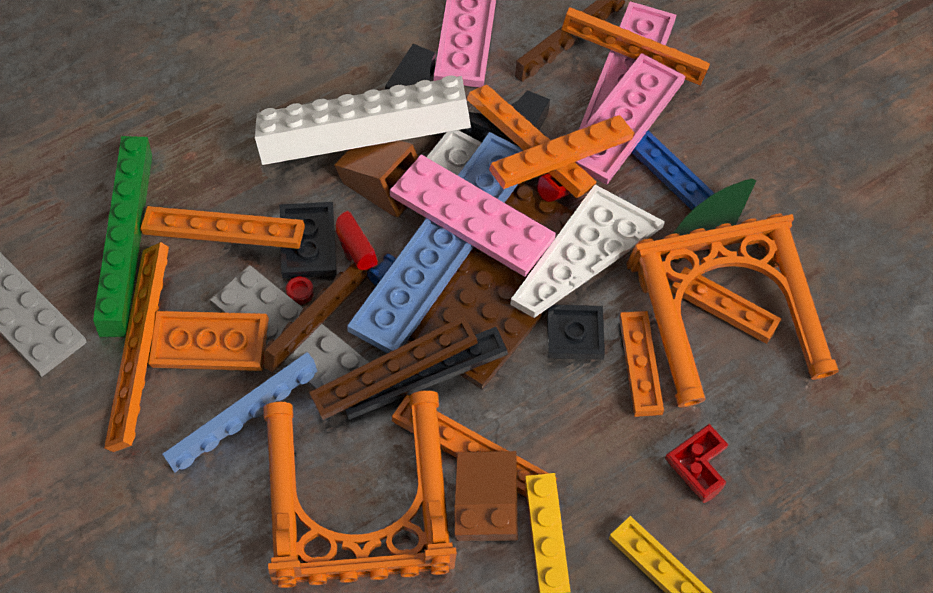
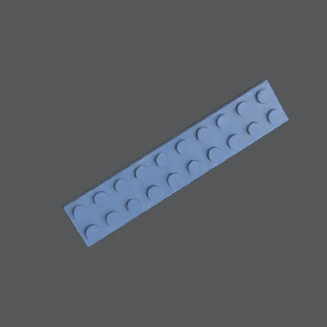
[347,132,523,353]

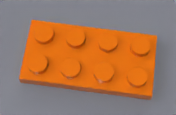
[149,311,269,371]

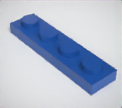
[632,130,715,210]

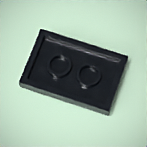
[279,202,337,278]

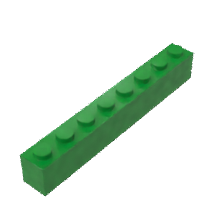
[93,136,152,337]

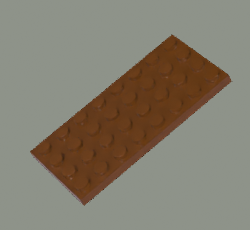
[408,181,574,390]

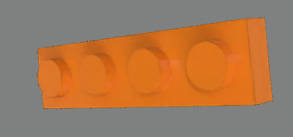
[671,267,781,344]
[619,311,664,417]

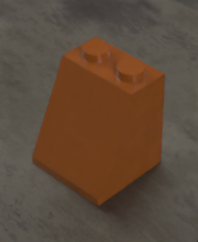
[335,140,418,218]

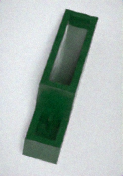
[665,178,756,264]

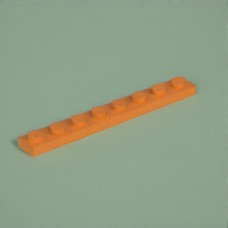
[104,242,169,452]

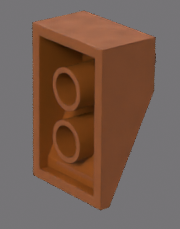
[455,451,518,541]

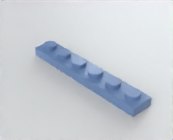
[162,352,318,473]

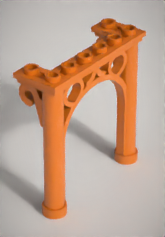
[626,213,839,408]
[263,391,457,588]

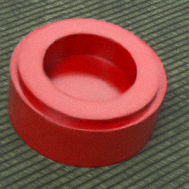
[286,277,314,305]

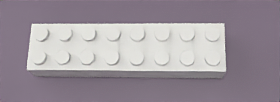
[255,75,471,165]

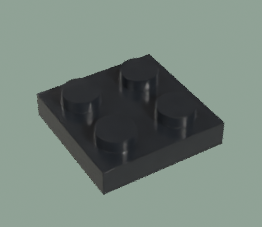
[547,305,605,360]

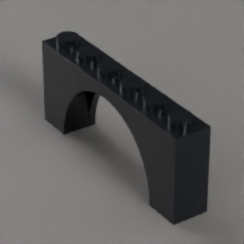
[385,44,550,146]

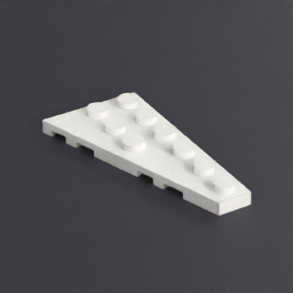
[510,185,665,318]

